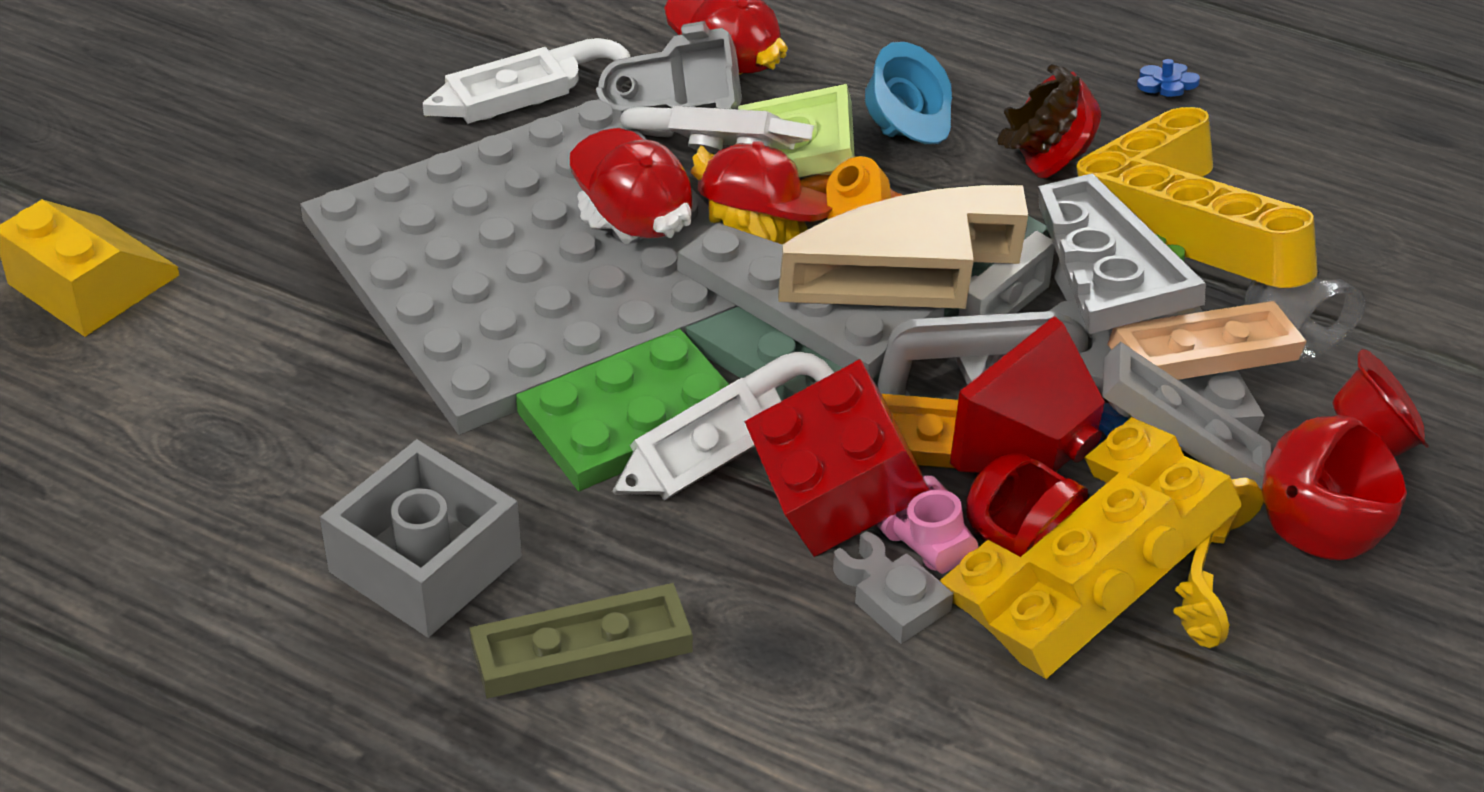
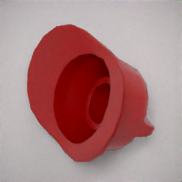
[1332,348,1429,457]

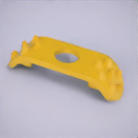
[1173,477,1264,648]

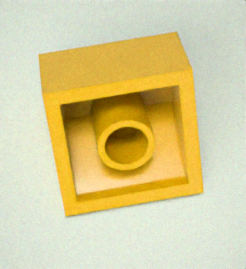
[0,199,179,337]

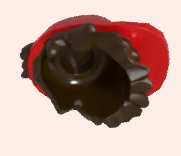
[997,64,1101,178]

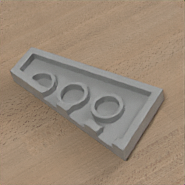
[1039,173,1206,334]
[677,223,945,378]

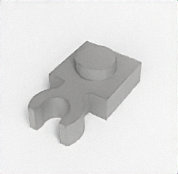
[833,531,953,644]

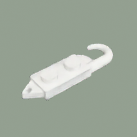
[423,38,630,124]
[620,106,814,153]
[613,352,834,501]

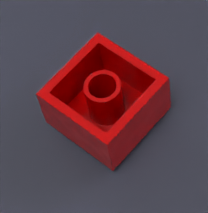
[744,359,930,557]

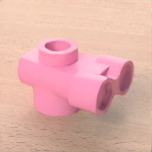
[876,476,978,574]

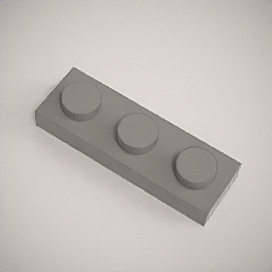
[1103,342,1271,490]

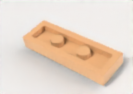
[1107,301,1307,380]

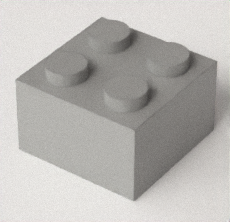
[320,439,522,638]

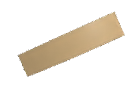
[778,185,1028,309]

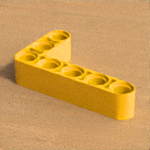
[1077,107,1317,288]

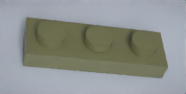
[469,583,693,699]

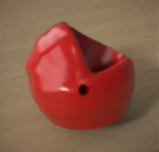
[1262,415,1407,560]

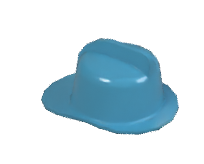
[865,42,952,144]

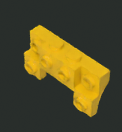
[939,417,1243,679]

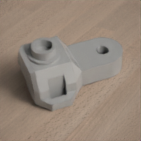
[596,21,742,113]

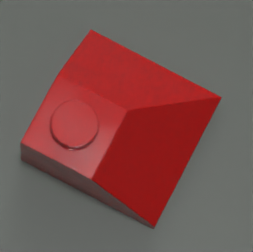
[949,316,1105,472]

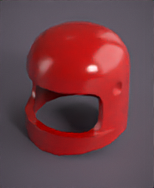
[966,453,1088,557]

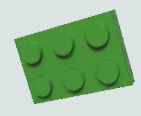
[516,328,729,492]

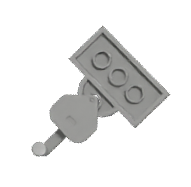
[877,259,1264,433]

